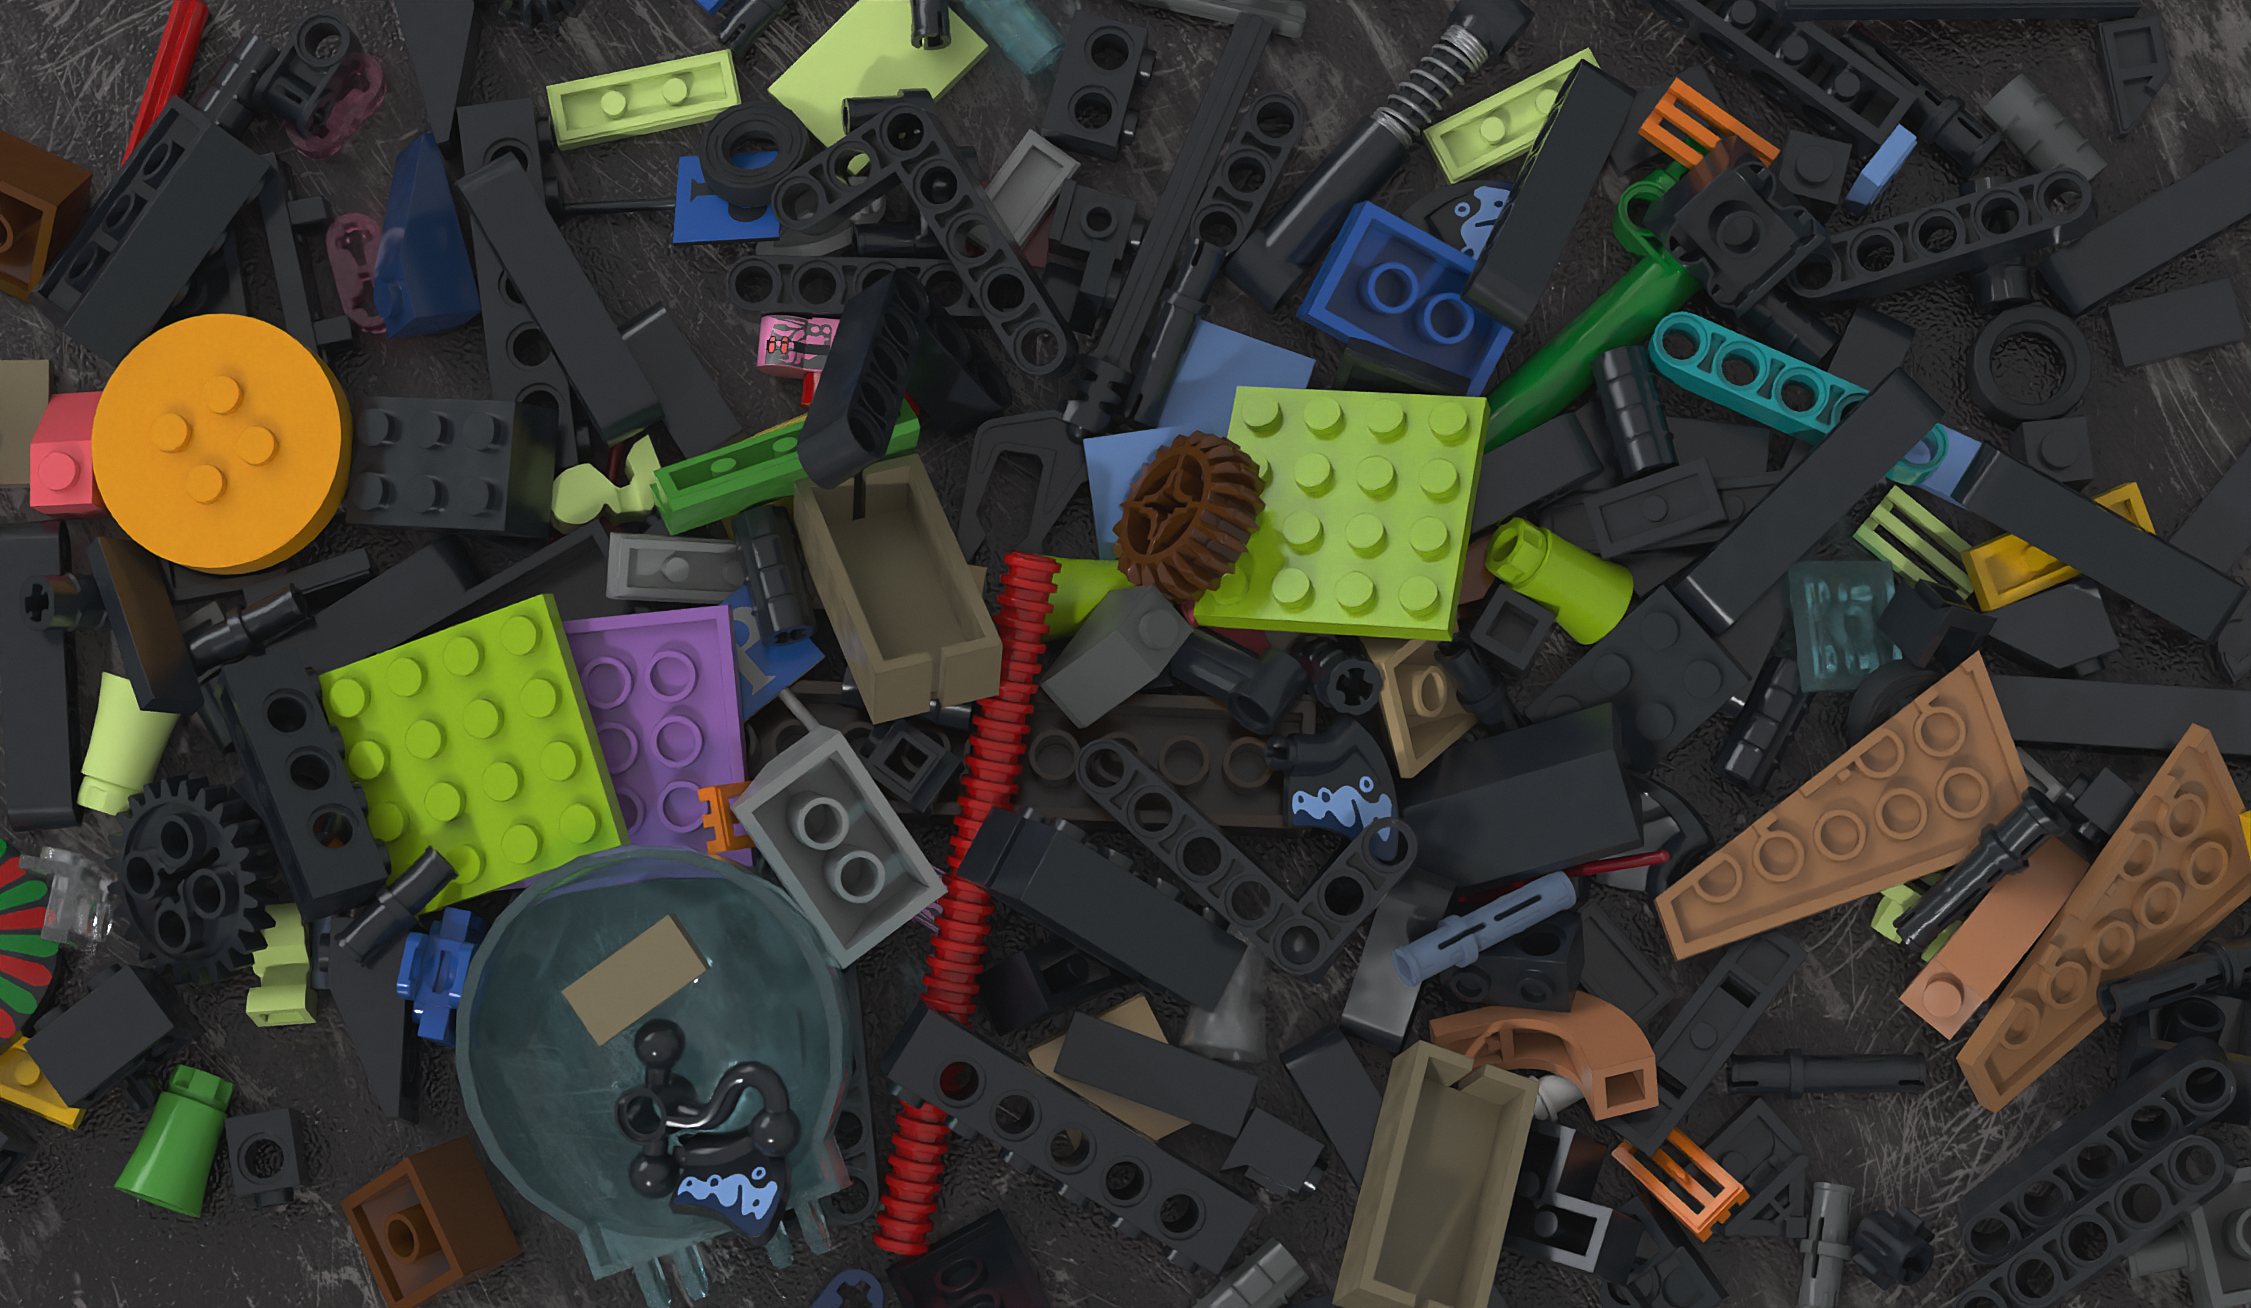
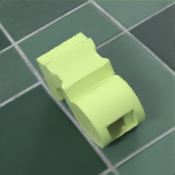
[550,435,661,535]
[246,902,318,1027]

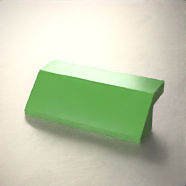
[650,397,920,536]

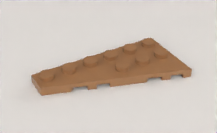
[1654,650,2030,962]
[1956,723,2251,1114]

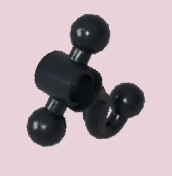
[614,1018,802,1200]

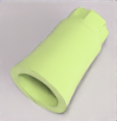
[76,671,181,816]

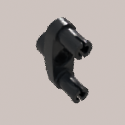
[841,88,980,259]

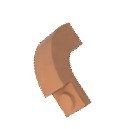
[1899,836,2090,1040]
[1429,991,1659,1121]

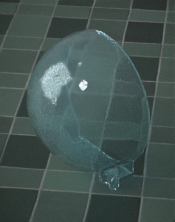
[455,843,854,1308]

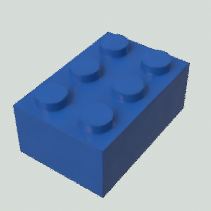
[1296,200,1513,397]

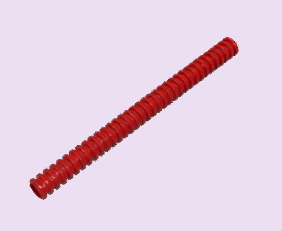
[872,551,1062,1255]

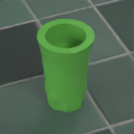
[113,1064,235,1218]

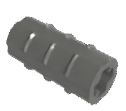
[1981,73,2108,203]
[1192,1236,1310,1308]

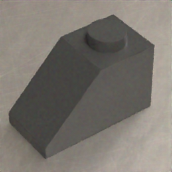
[1038,584,1194,729]

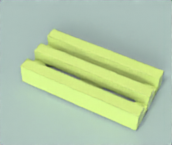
[1852,485,1974,600]

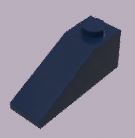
[373,133,482,339]

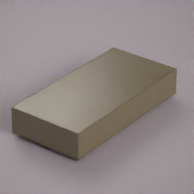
[0,359,54,489]
[562,913,712,1047]

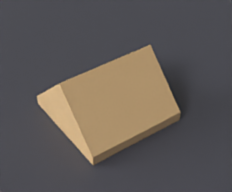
[1357,619,1479,779]

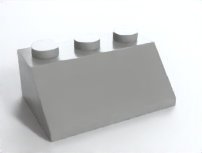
[731,725,948,969]

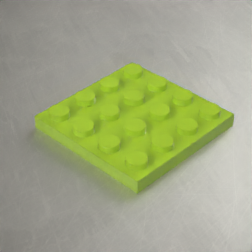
[1193,386,1491,641]
[318,594,631,917]

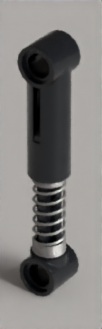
[1222,0,1535,315]

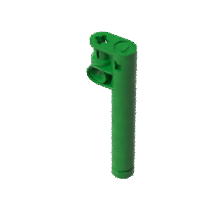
[1483,135,1710,455]

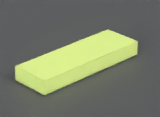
[1422,47,1600,185]
[546,49,742,151]

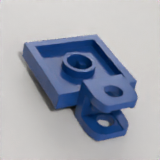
[397,907,492,1051]

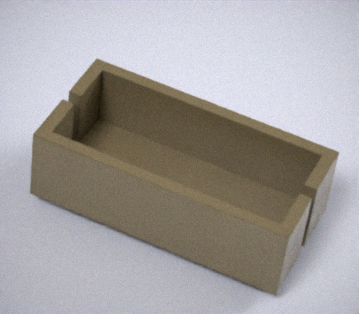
[793,453,1003,725]
[1332,1040,1540,1308]

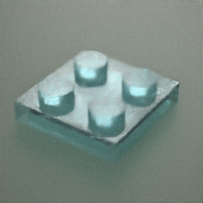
[1788,561,1903,693]

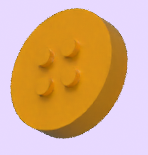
[91,314,354,575]

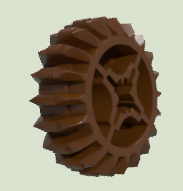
[1112,430,1266,605]

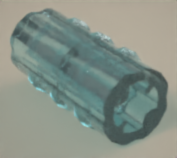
[959,0,1066,80]

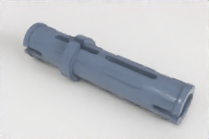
[1392,870,1576,988]

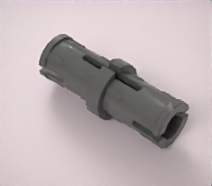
[1796,1182,1856,1308]

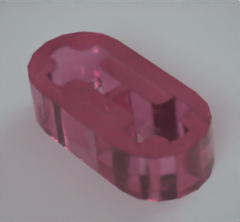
[285,51,388,159]
[326,213,386,334]

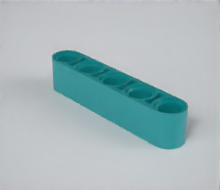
[1647,311,1949,485]

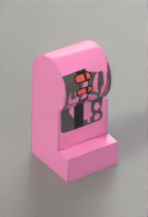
[756,315,840,380]

